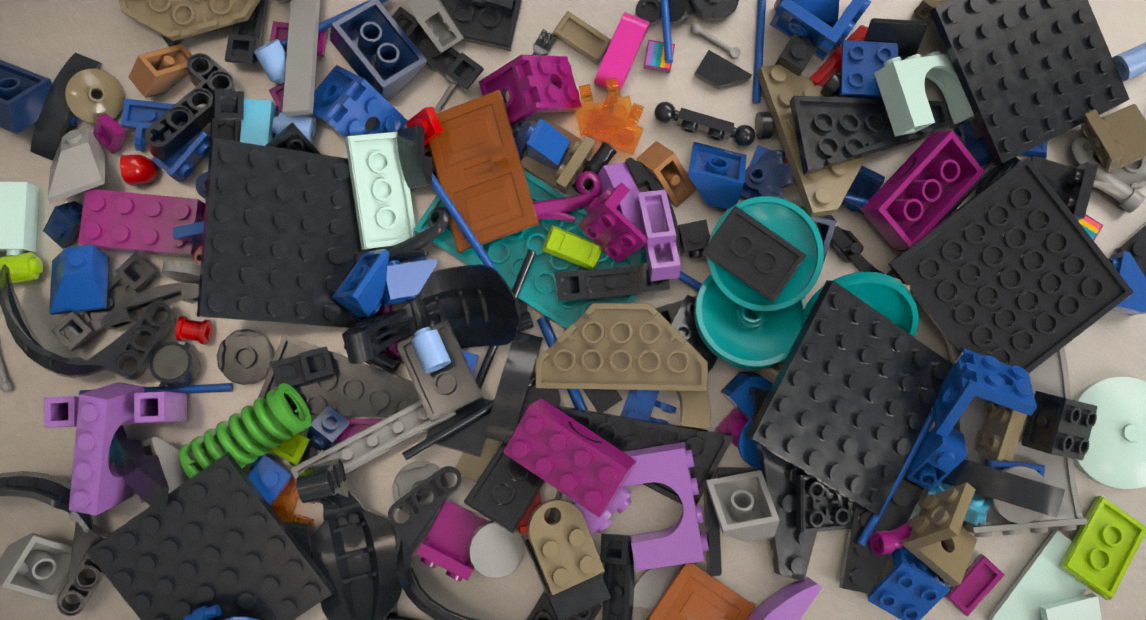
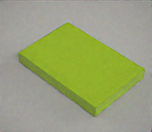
[1059,496,1146,600]

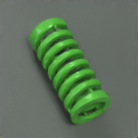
[179,383,312,478]

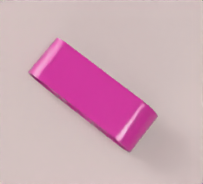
[594,12,650,94]

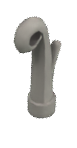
[1071,137,1145,213]

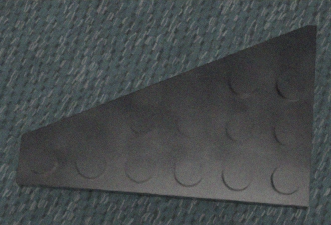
[749,387,817,581]

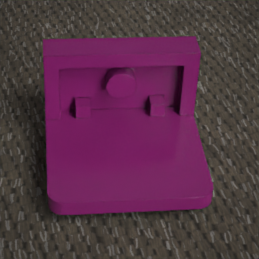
[578,182,647,262]
[416,501,488,581]

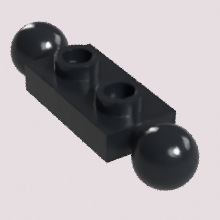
[654,101,755,147]

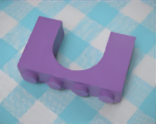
[69,382,144,516]
[44,392,187,427]
[622,442,709,571]

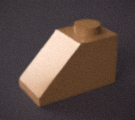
[128,44,192,98]
[636,141,697,208]

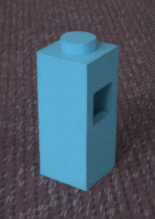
[240,99,278,146]

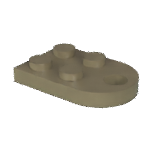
[527,499,605,595]

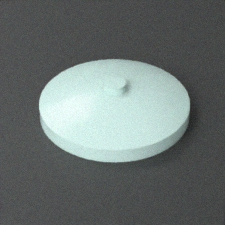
[1073,377,1146,489]

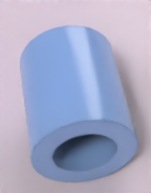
[254,39,287,84]
[1113,42,1146,81]
[272,112,317,143]
[411,327,451,374]

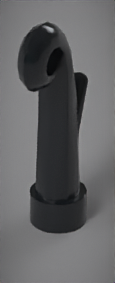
[386,207,450,263]

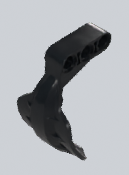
[342,264,521,364]
[0,265,175,380]
[296,458,402,620]
[388,466,481,620]
[0,471,111,616]

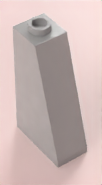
[405,0,464,53]

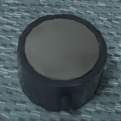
[150,342,199,389]

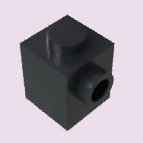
[775,34,817,76]
[678,219,710,259]

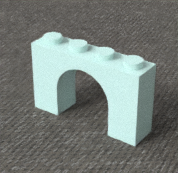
[874,51,976,136]
[0,182,40,256]

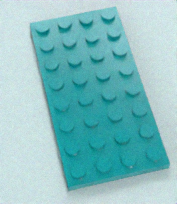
[414,170,647,330]

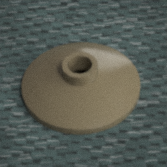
[65,69,125,124]

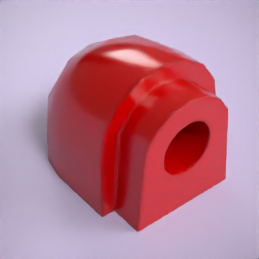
[120,155,158,186]

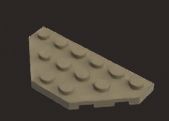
[119,0,260,41]
[757,65,866,218]
[536,303,708,391]

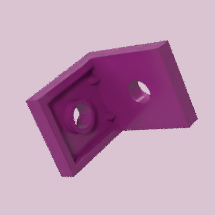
[478,54,583,127]

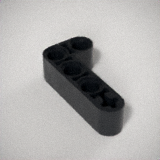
[144,53,235,160]

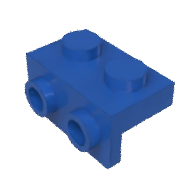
[151,122,210,183]
[248,454,293,506]

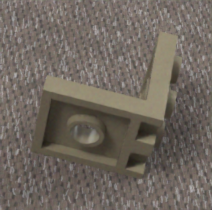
[902,482,977,587]

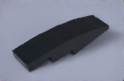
[109,425,169,513]

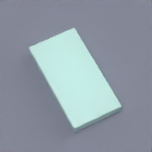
[345,132,417,250]
[988,530,1088,620]

